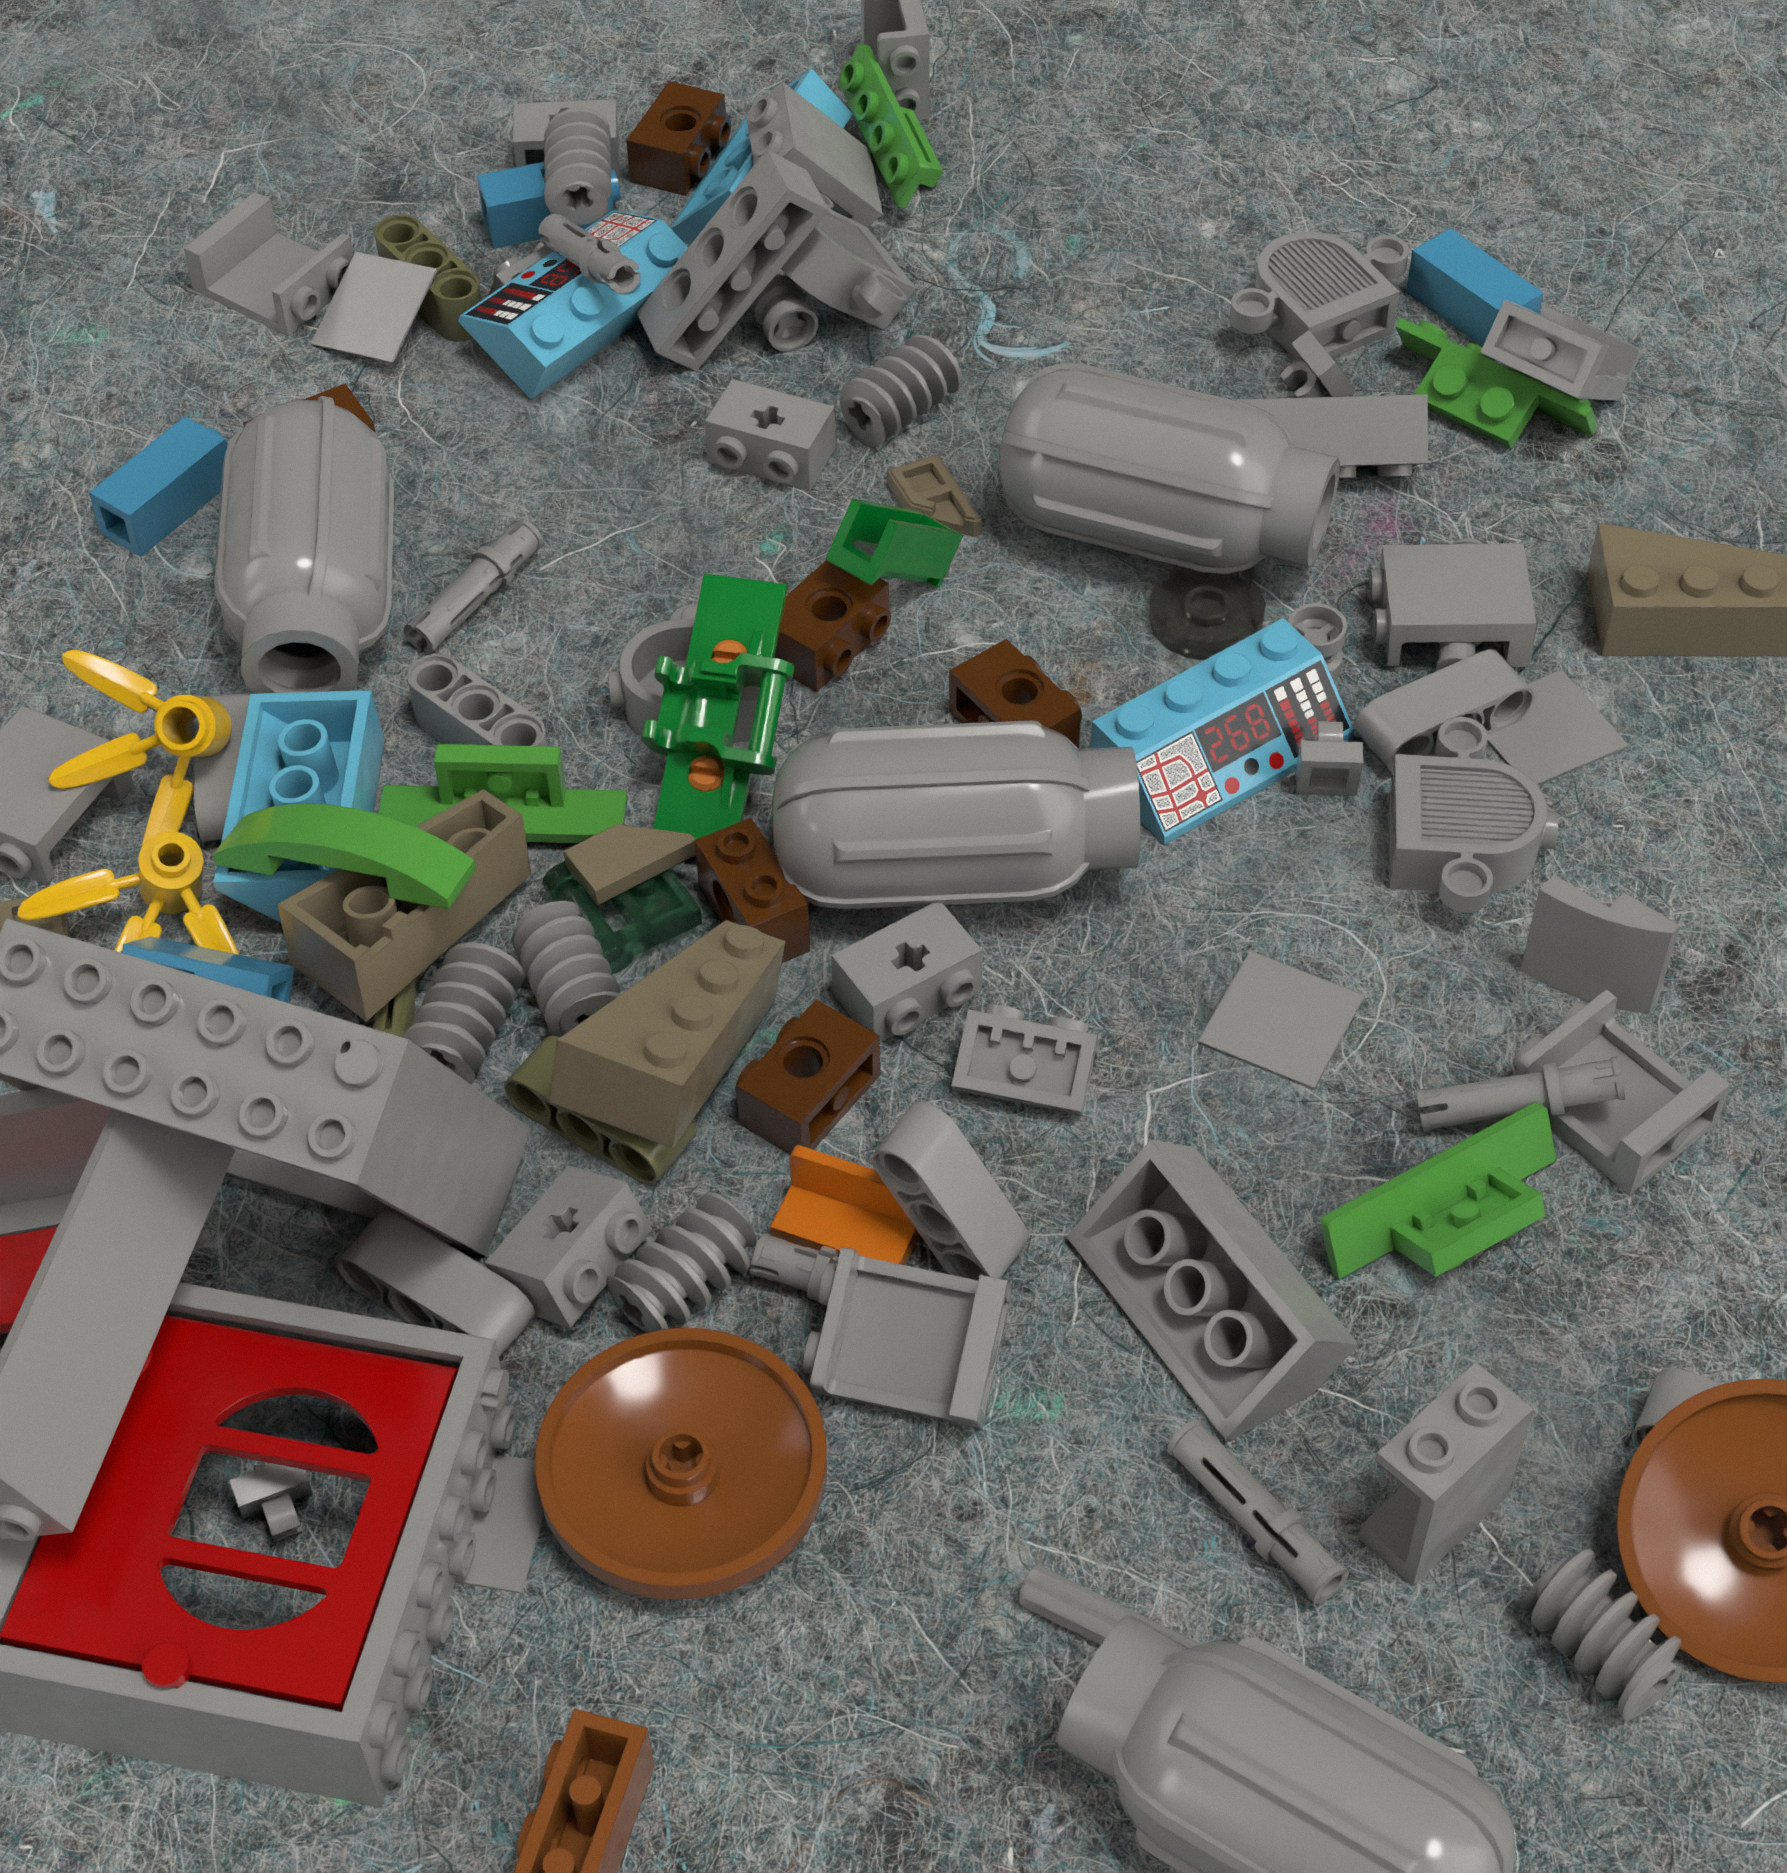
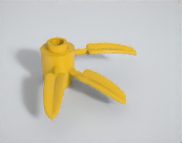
[48,650,232,848]
[17,831,239,955]

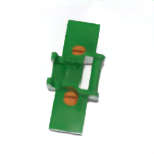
[641,574,794,859]

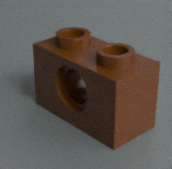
[626,81,731,196]
[774,560,891,692]
[949,639,1082,749]
[694,818,810,963]
[735,999,881,1155]

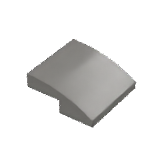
[1520,874,1680,1014]

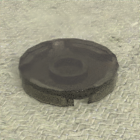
[1148,567,1266,660]

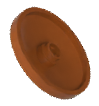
[535,1328,827,1600]
[1617,1379,1787,1683]

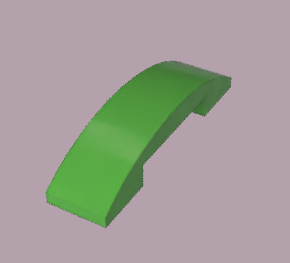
[213,803,476,909]

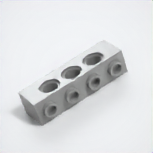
[637,150,829,371]

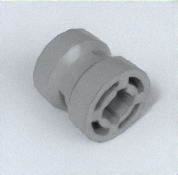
[750,275,818,352]
[1288,603,1347,681]

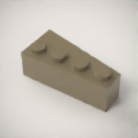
[1587,523,1787,656]
[277,789,531,1022]
[549,920,785,1148]

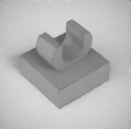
[1281,330,1355,398]
[1295,721,1363,796]
[229,1464,312,1543]

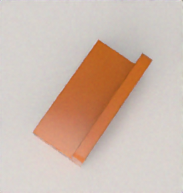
[770,1145,920,1265]

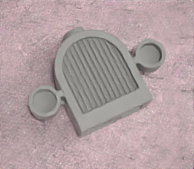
[781,190,916,330]
[1230,232,1409,362]
[608,605,760,743]
[1388,717,1558,913]

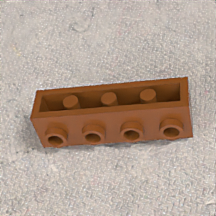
[513,1708,654,1873]

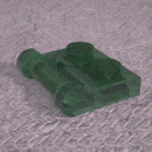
[542,826,702,974]

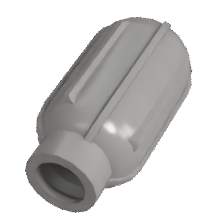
[998,363,1340,574]
[214,396,394,694]
[772,721,1140,909]
[1057,1615,1517,1873]

